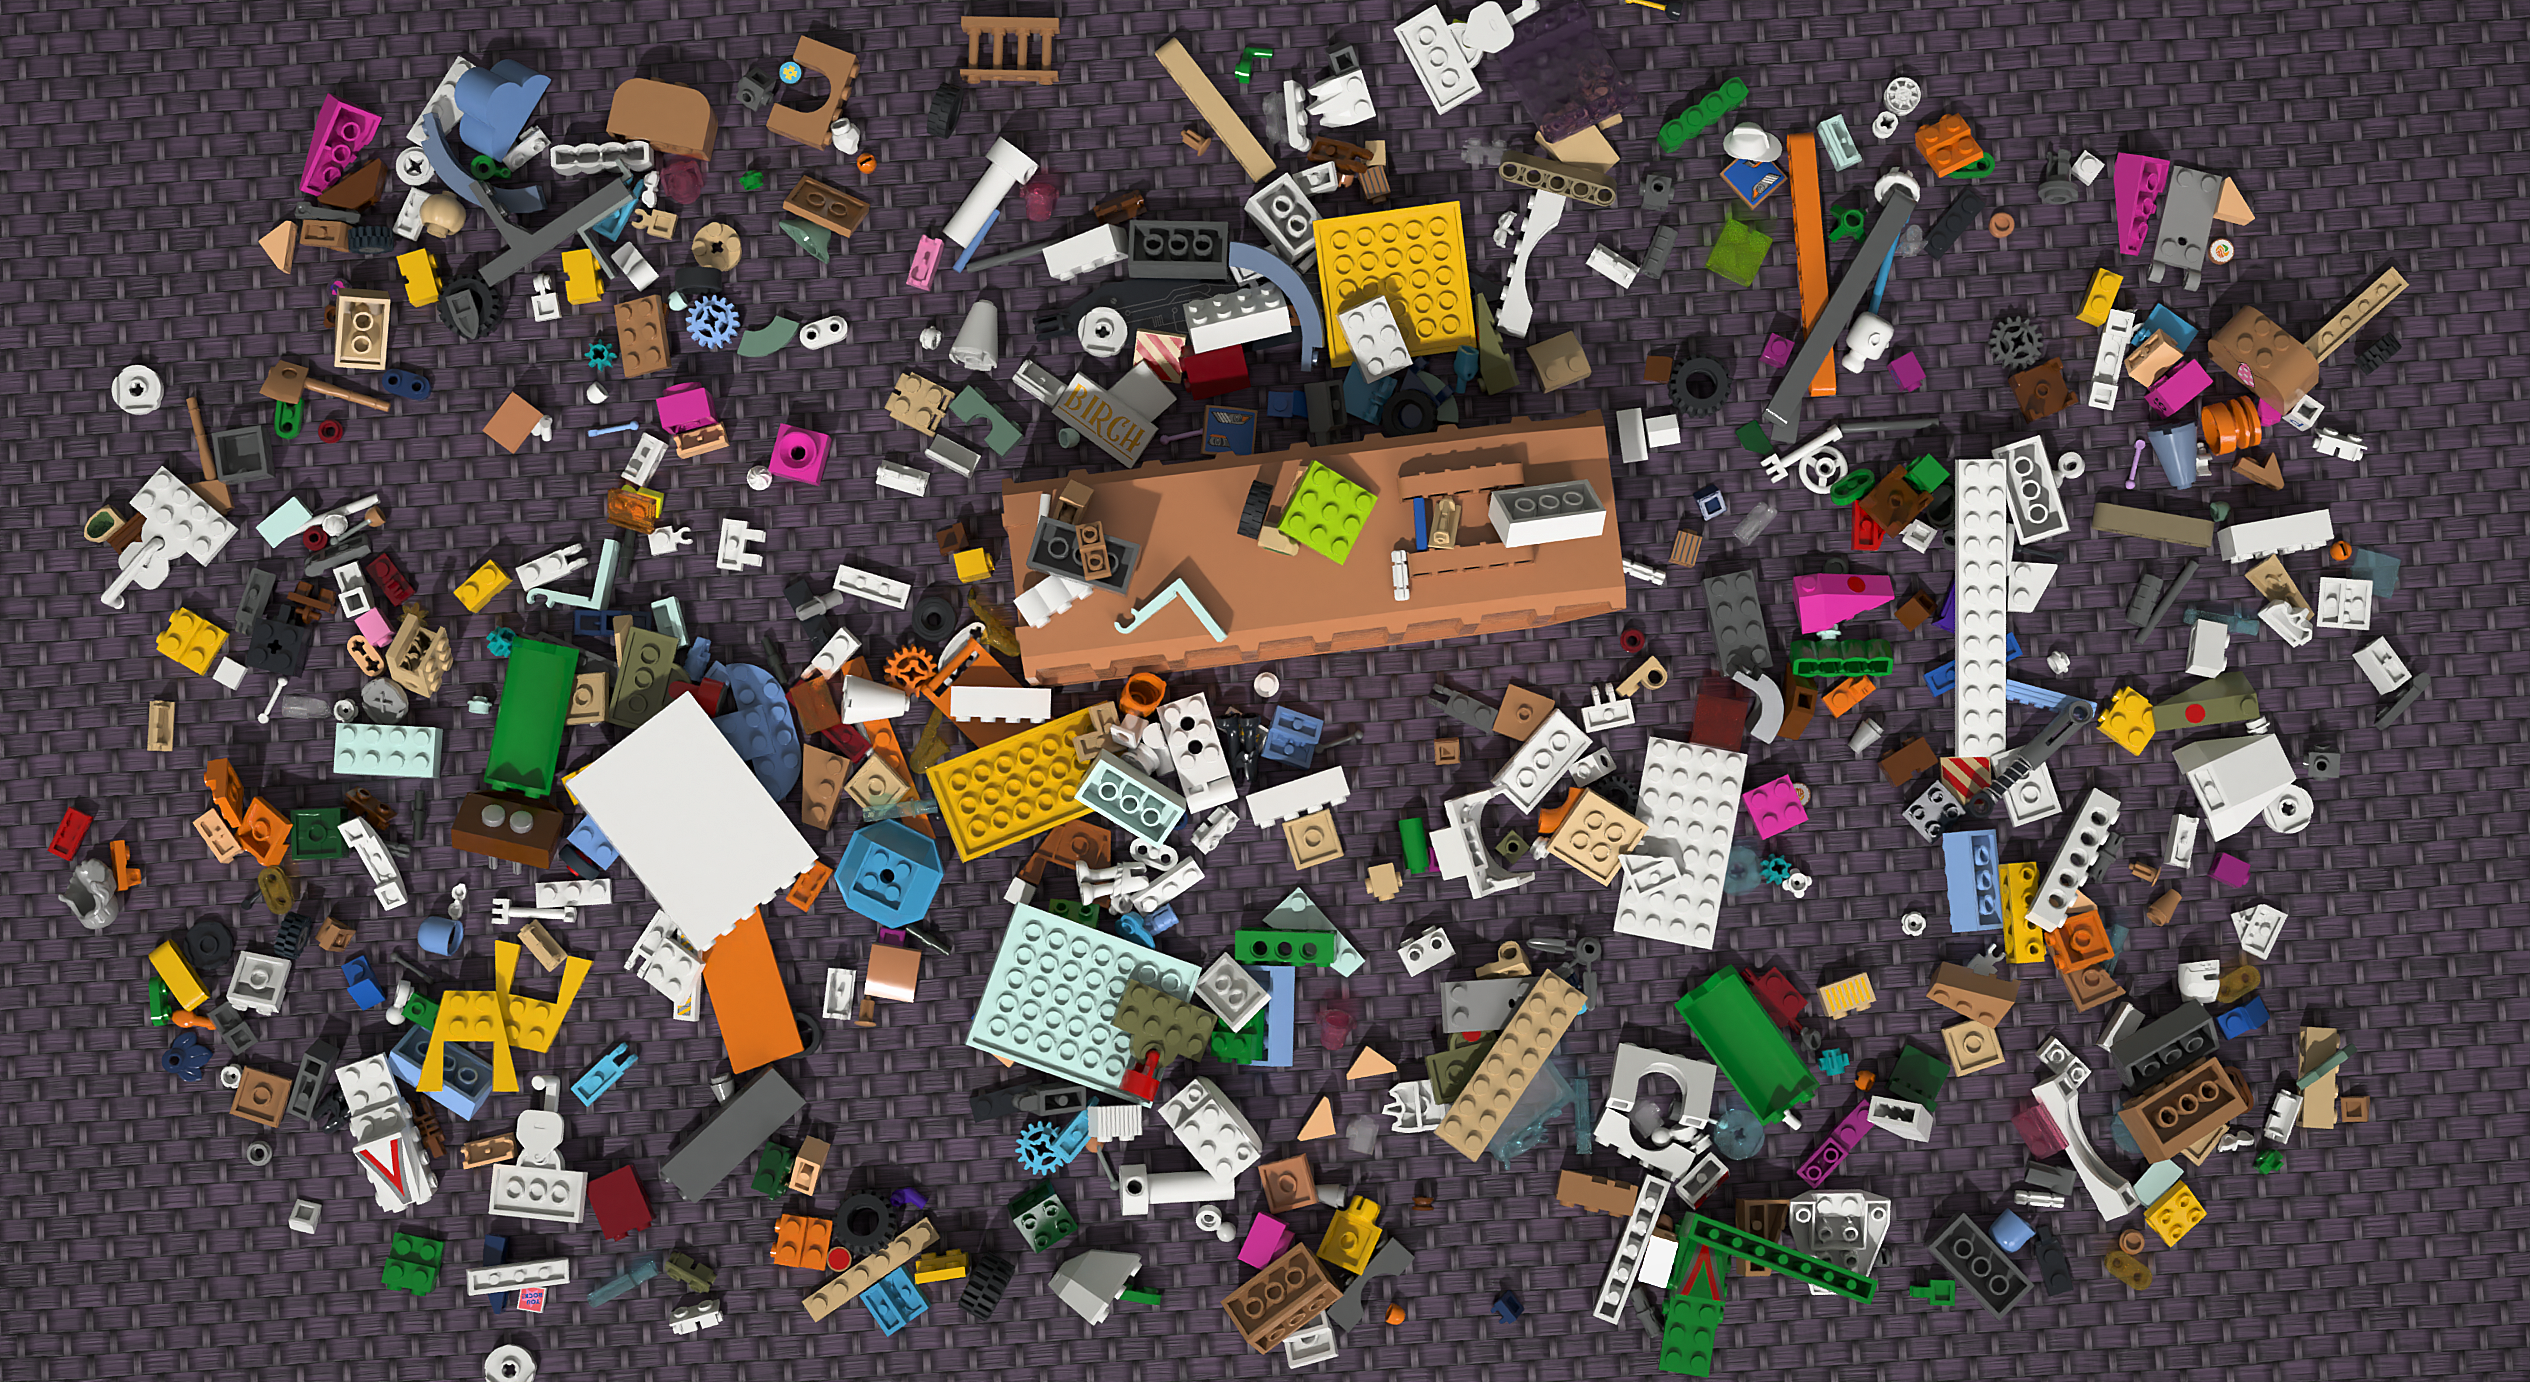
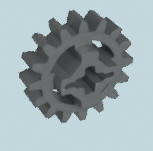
[1988,316,2043,371]

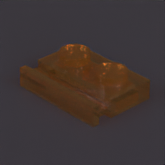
[607,487,656,535]
[790,676,842,736]

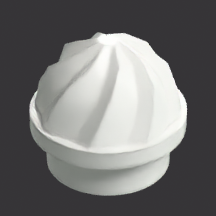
[747,466,772,490]
[322,511,348,536]

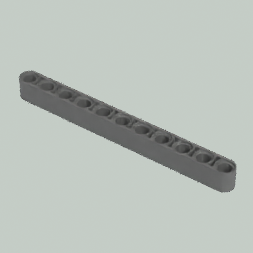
[1761,189,1917,429]

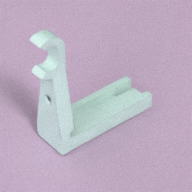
[527,539,621,611]
[1114,578,1228,643]

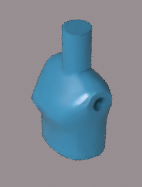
[1453,345,1480,393]

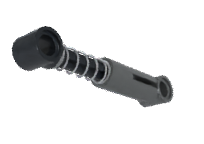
[1964,700,2093,819]

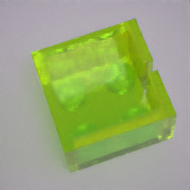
[1704,218,1773,288]

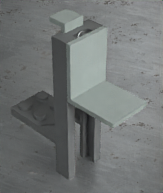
[468,157,637,287]

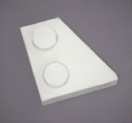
[1618,854,1683,900]

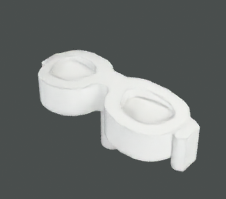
[642,171,659,208]
[1493,211,1517,248]
[448,883,467,920]
[2218,1131,2255,1152]

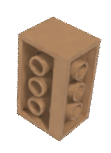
[2117,1056,2248,1164]
[1220,1242,1344,1355]

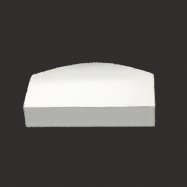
[2231,904,2288,960]

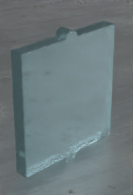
[2350,548,2401,599]

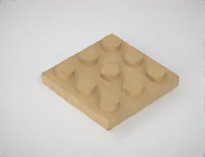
[1545,787,1649,887]

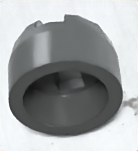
[1942,530,1955,551]
[1874,1247,1893,1267]

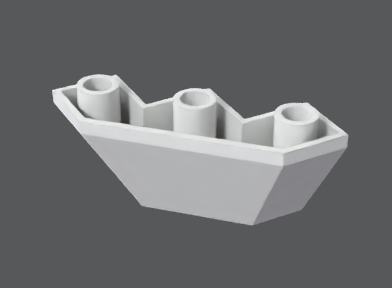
[1048,1249,1142,1325]

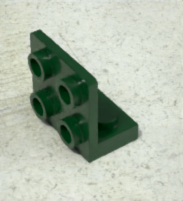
[1884,1045,1951,1113]
[751,1141,797,1201]
[1007,1179,1078,1254]

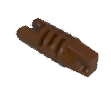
[406,1094,447,1158]

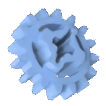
[686,295,740,349]

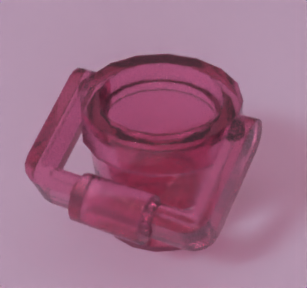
[660,161,705,204]
[1019,182,1059,222]
[1315,1009,1357,1050]

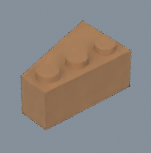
[802,744,854,831]
[1926,962,2021,1029]
[1554,1168,1638,1218]
[1736,1197,1791,1276]

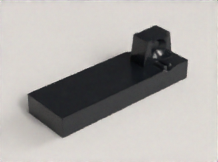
[783,579,836,654]

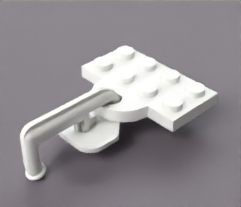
[1394,0,1540,115]
[101,466,239,609]
[489,1075,588,1223]

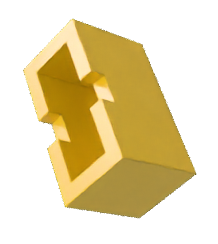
[397,248,444,307]
[561,249,604,305]
[2076,268,2123,327]
[953,548,995,583]
[453,559,513,613]

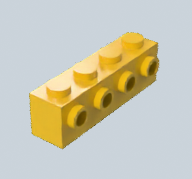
[1998,862,2046,964]

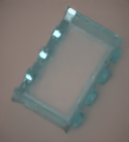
[1487,1057,1579,1162]

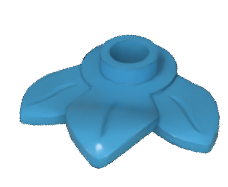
[1114,911,1155,950]

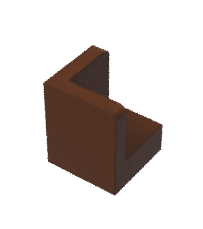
[936,522,971,557]

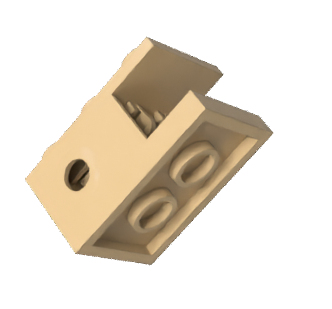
[385,613,453,698]

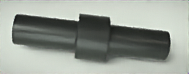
[619,528,636,578]
[761,636,789,685]
[411,791,427,841]
[905,923,952,957]

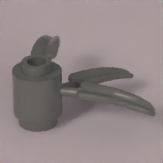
[1526,937,1601,1011]

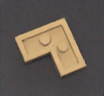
[1072,701,1128,762]

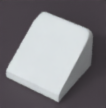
[1004,877,1038,905]
[288,1199,322,1234]

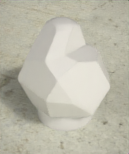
[831,118,860,154]

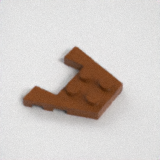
[1017,819,1111,909]

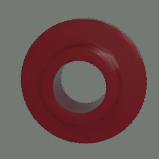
[318,419,343,444]
[303,526,328,551]
[1620,628,1645,653]

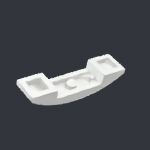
[2088,309,2135,411]
[337,816,408,911]

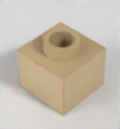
[1360,140,1386,170]

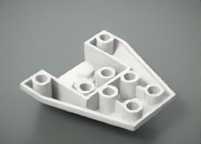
[2172,733,2297,842]
[1789,1189,1890,1295]

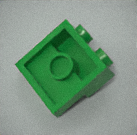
[1211,1009,1265,1064]
[381,1231,446,1296]

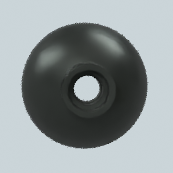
[1927,481,1955,530]

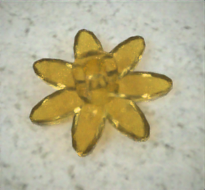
[397,603,428,627]

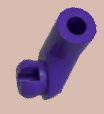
[890,1187,929,1210]

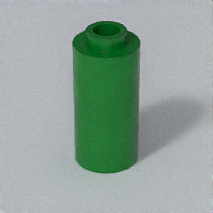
[1398,817,1430,874]

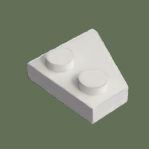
[2006,562,2057,613]

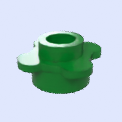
[739,170,764,190]

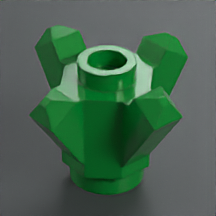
[1828,204,1868,244]

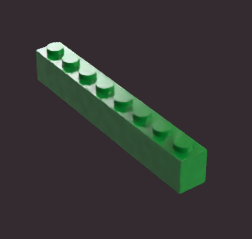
[1678,1211,1878,1305]

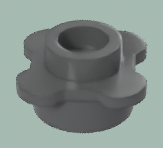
[1799,1027,1821,1053]

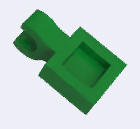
[2252,1148,2284,1175]
[1909,1279,1955,1306]

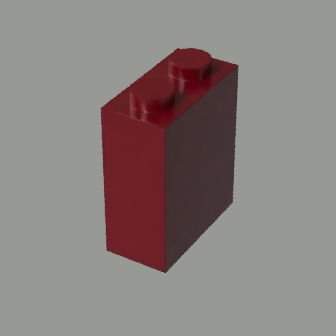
[1178,343,1251,401]
[586,1163,657,1242]

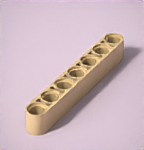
[1154,37,1276,183]

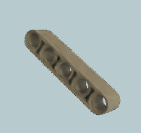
[1499,150,1617,206]
[2091,503,2215,548]

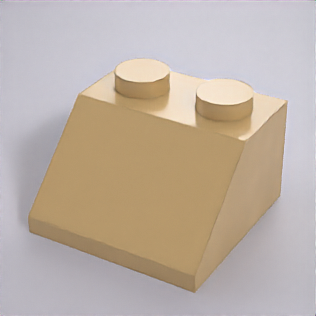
[1526,331,1592,394]

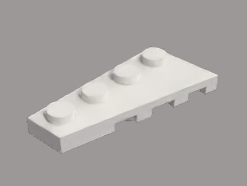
[406,56,476,148]

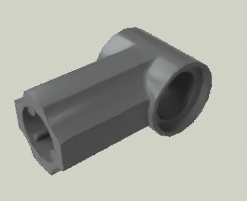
[2024,1160,2077,1196]

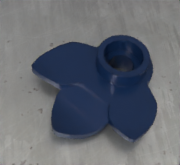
[162,1032,213,1082]

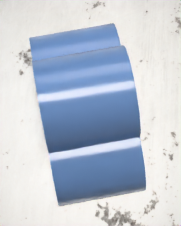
[454,59,551,163]

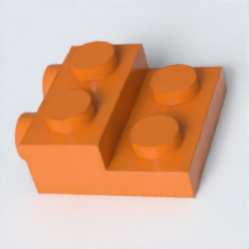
[1915,113,1983,178]
[204,758,244,828]
[234,796,293,866]
[2044,909,2115,974]
[770,1212,833,1271]

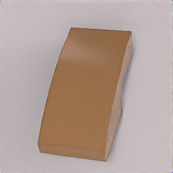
[1075,521,1112,581]

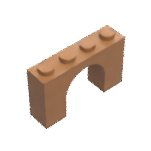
[766,35,860,151]

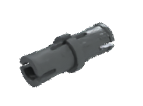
[2088,832,2125,882]
[1628,1286,1663,1338]

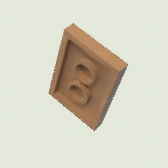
[783,175,870,238]
[614,295,672,378]

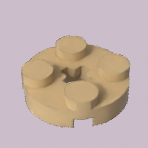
[692,222,742,271]

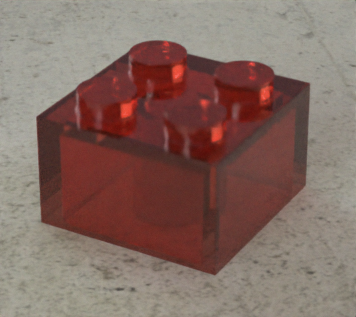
[1687,694,1748,752]

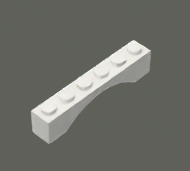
[1494,189,1566,339]
[2031,1071,2141,1221]

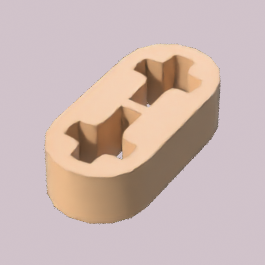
[347,635,387,677]

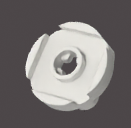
[1078,307,1128,357]
[112,365,164,415]
[2261,784,2314,833]
[485,1344,537,1382]

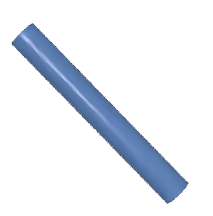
[953,209,1000,273]

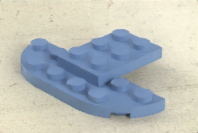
[711,663,802,803]

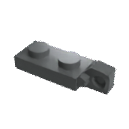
[295,202,366,228]

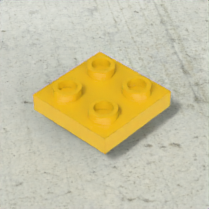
[2143,1180,2207,1247]

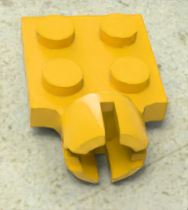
[1316,1195,1382,1276]

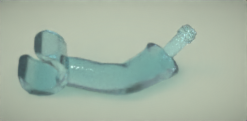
[1499,1125,1549,1170]

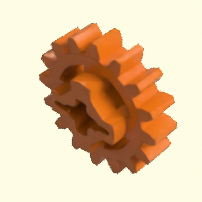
[883,644,938,698]

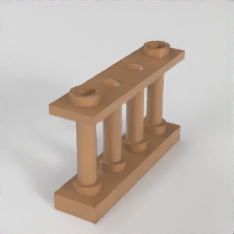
[960,16,1060,85]

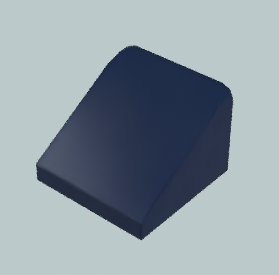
[1693,484,1727,521]

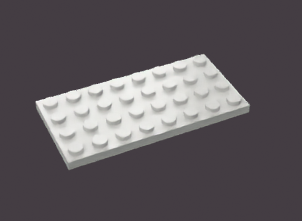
[1613,737,1748,950]

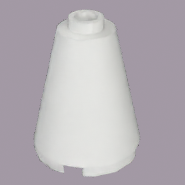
[949,300,998,371]
[841,675,910,724]

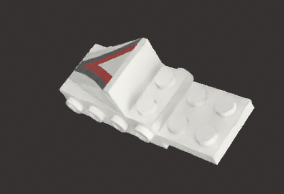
[335,1052,438,1213]

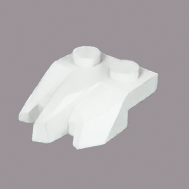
[1306,68,1376,127]
[2257,599,2313,647]
[1382,1079,1445,1133]
[1283,1310,1339,1369]

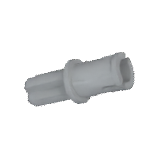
[796,589,843,620]

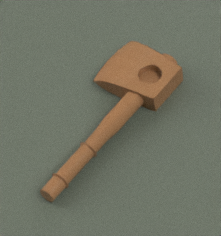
[259,360,391,412]
[186,397,235,516]

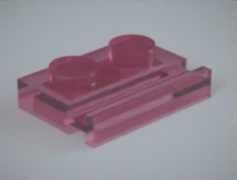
[2011,1102,2070,1162]

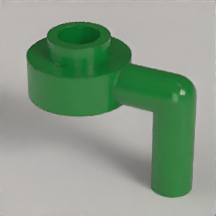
[1235,47,1273,84]
[471,155,513,181]

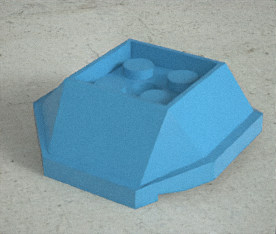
[834,818,945,929]

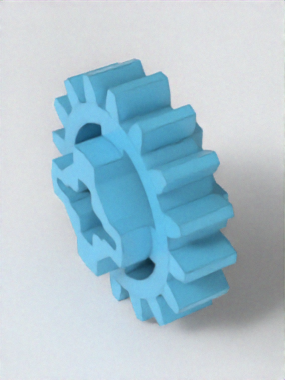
[1015,1121,1064,1176]

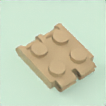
[884,372,956,438]

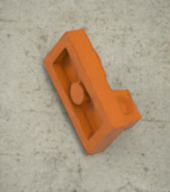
[1821,675,1876,718]
[109,840,141,892]

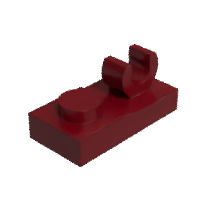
[365,553,416,607]

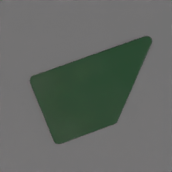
[1735,420,1777,456]

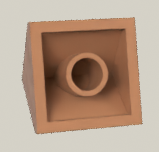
[482,391,544,454]

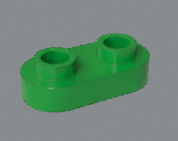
[1947,152,1995,179]
[274,396,304,439]
[1830,469,1875,506]
[149,976,172,1026]
[1119,1283,1162,1305]

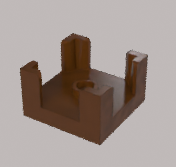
[2008,357,2079,424]
[1858,464,1935,539]

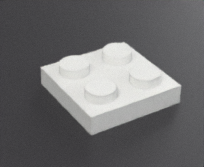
[644,937,706,1006]

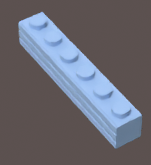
[2006,679,2097,719]

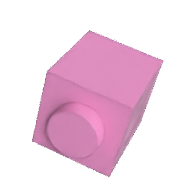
[354,607,397,648]

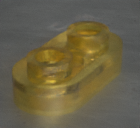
[258,865,294,915]
[2216,965,2260,1003]
[2104,1250,2152,1290]

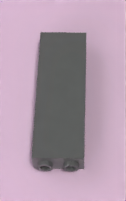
[660,1062,806,1204]

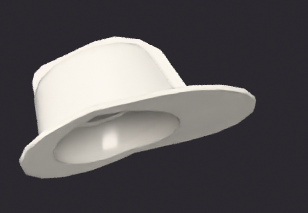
[1723,122,1782,162]

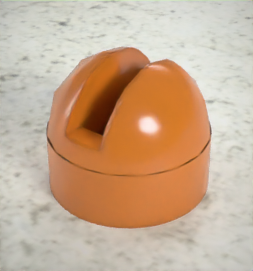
[856,153,877,174]
[2330,541,2352,561]
[1854,1070,1876,1092]
[1385,1303,1405,1325]

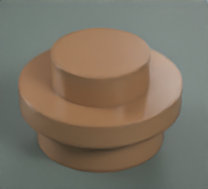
[2119,1229,2144,1254]

